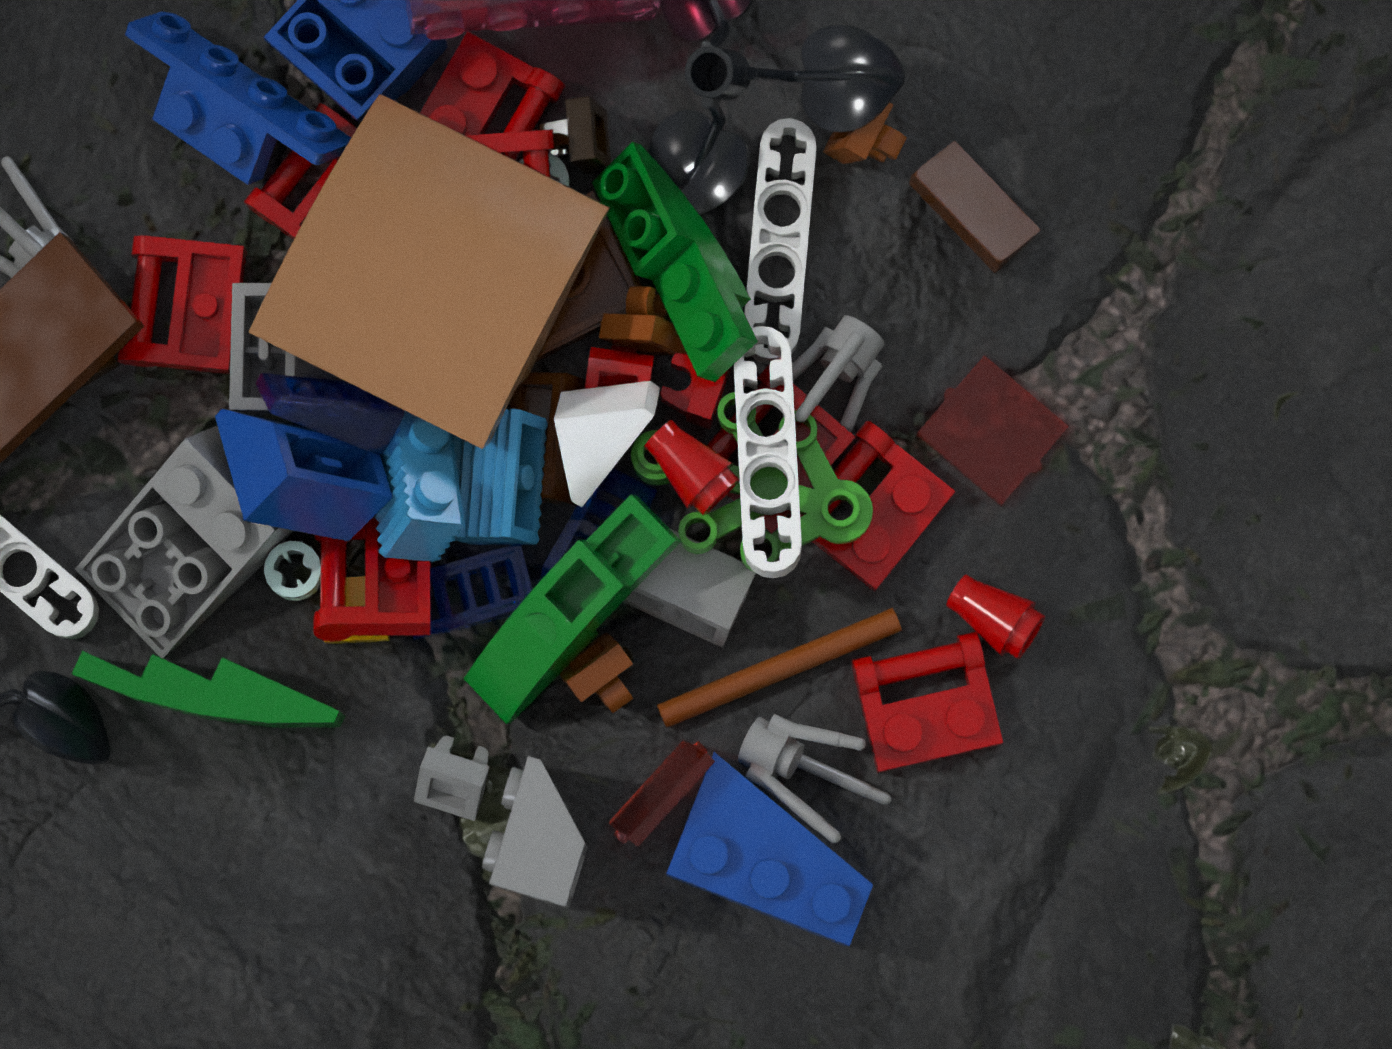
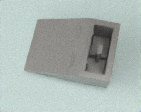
[75,426,293,659]

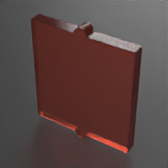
[916,355,1069,506]
[608,740,715,847]

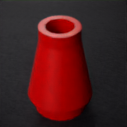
[644,420,740,516]
[946,574,1046,659]

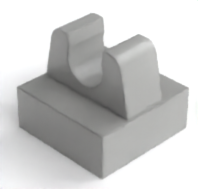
[414,736,490,821]

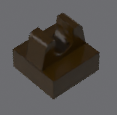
[540,96,611,174]

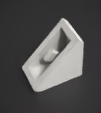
[554,381,660,508]

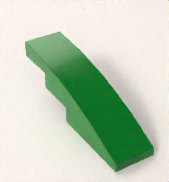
[71,651,345,728]

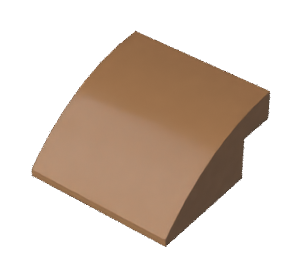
[248,94,610,449]

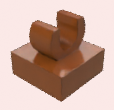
[823,102,907,164]
[599,286,686,356]
[559,632,633,713]

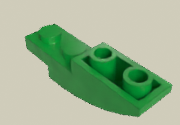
[592,141,758,382]
[464,494,682,724]

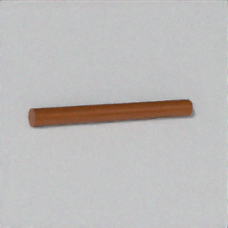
[657,608,902,728]

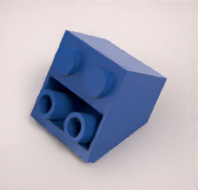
[264,0,448,122]
[215,409,393,541]

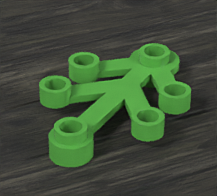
[631,392,873,572]

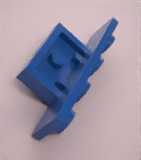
[125,11,351,185]

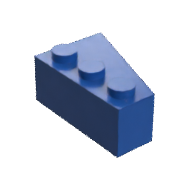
[666,752,873,947]

